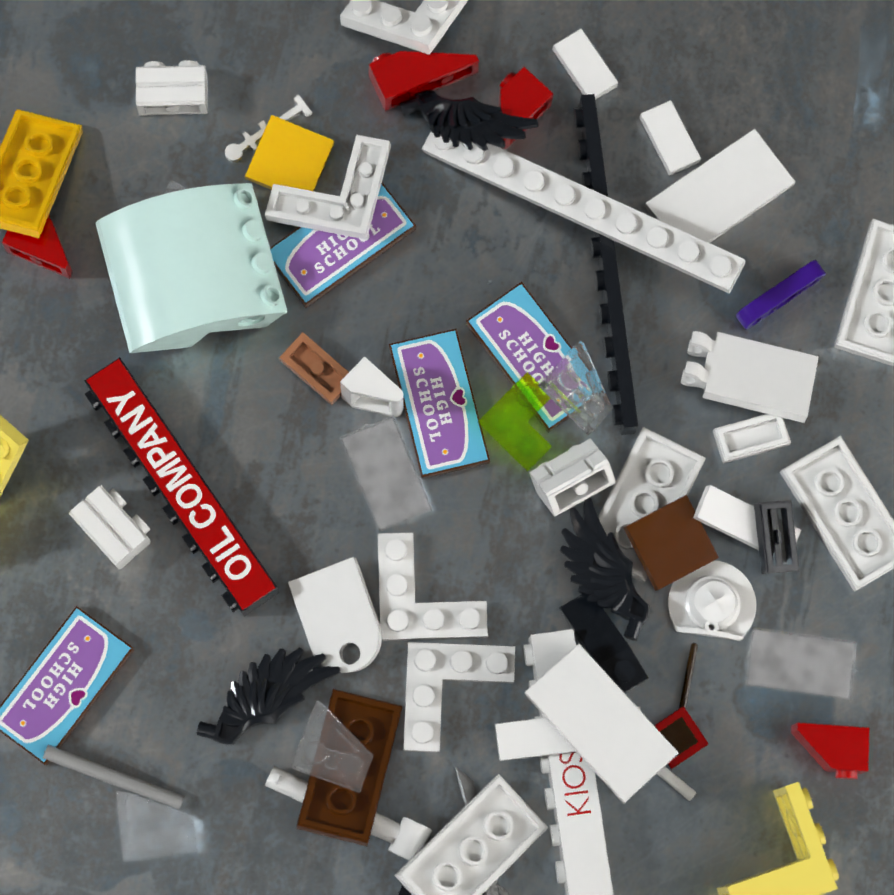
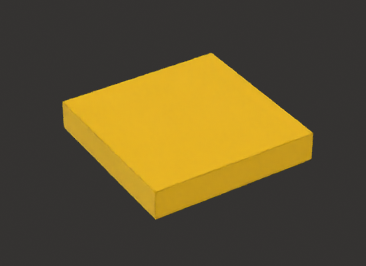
[245,115,335,191]

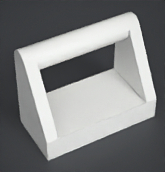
[340,356,404,418]

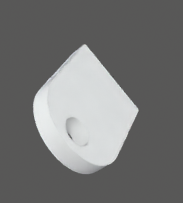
[288,557,382,673]

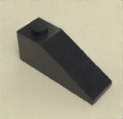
[559,594,648,694]

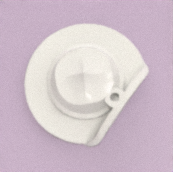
[668,560,757,641]

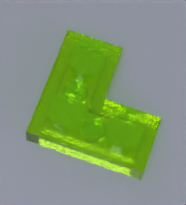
[477,372,552,471]

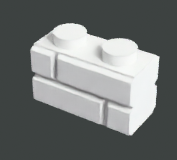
[136,60,208,115]
[529,438,616,517]
[69,485,151,570]

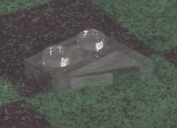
[538,340,613,435]
[291,701,373,793]
[116,791,197,862]

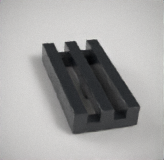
[754,500,799,574]

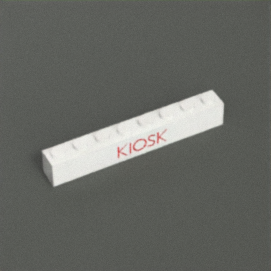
[523,629,614,895]

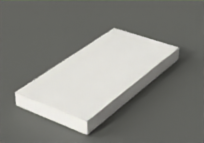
[644,129,795,243]
[834,219,894,366]
[598,427,706,583]
[780,436,894,592]
[524,644,678,804]
[394,774,549,895]

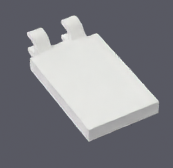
[681,331,819,423]

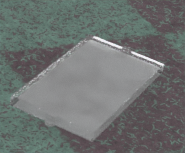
[340,416,433,532]
[745,627,858,700]

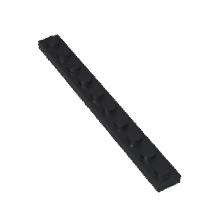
[573,94,638,435]

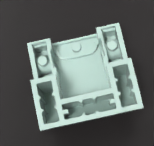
[95,183,287,353]

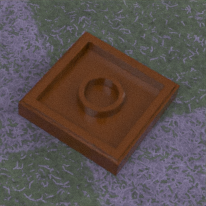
[623,495,719,591]

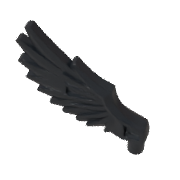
[399,90,539,151]
[560,497,650,641]
[197,647,341,745]

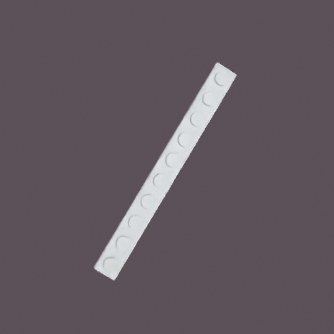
[422,132,745,294]

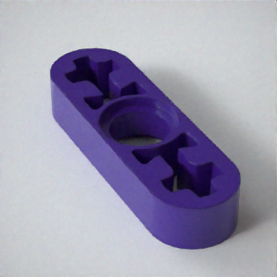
[735,260,826,330]

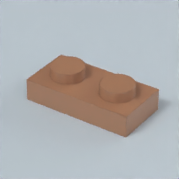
[279,332,349,406]

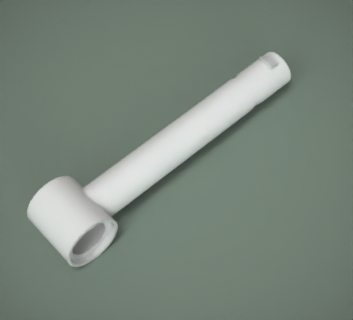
[265,766,433,861]

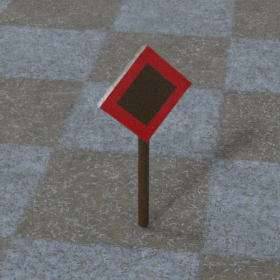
[654,643,709,770]

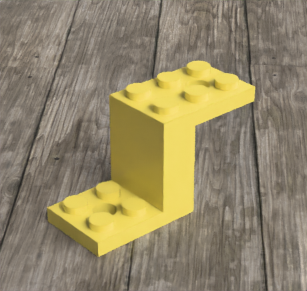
[716,782,839,895]

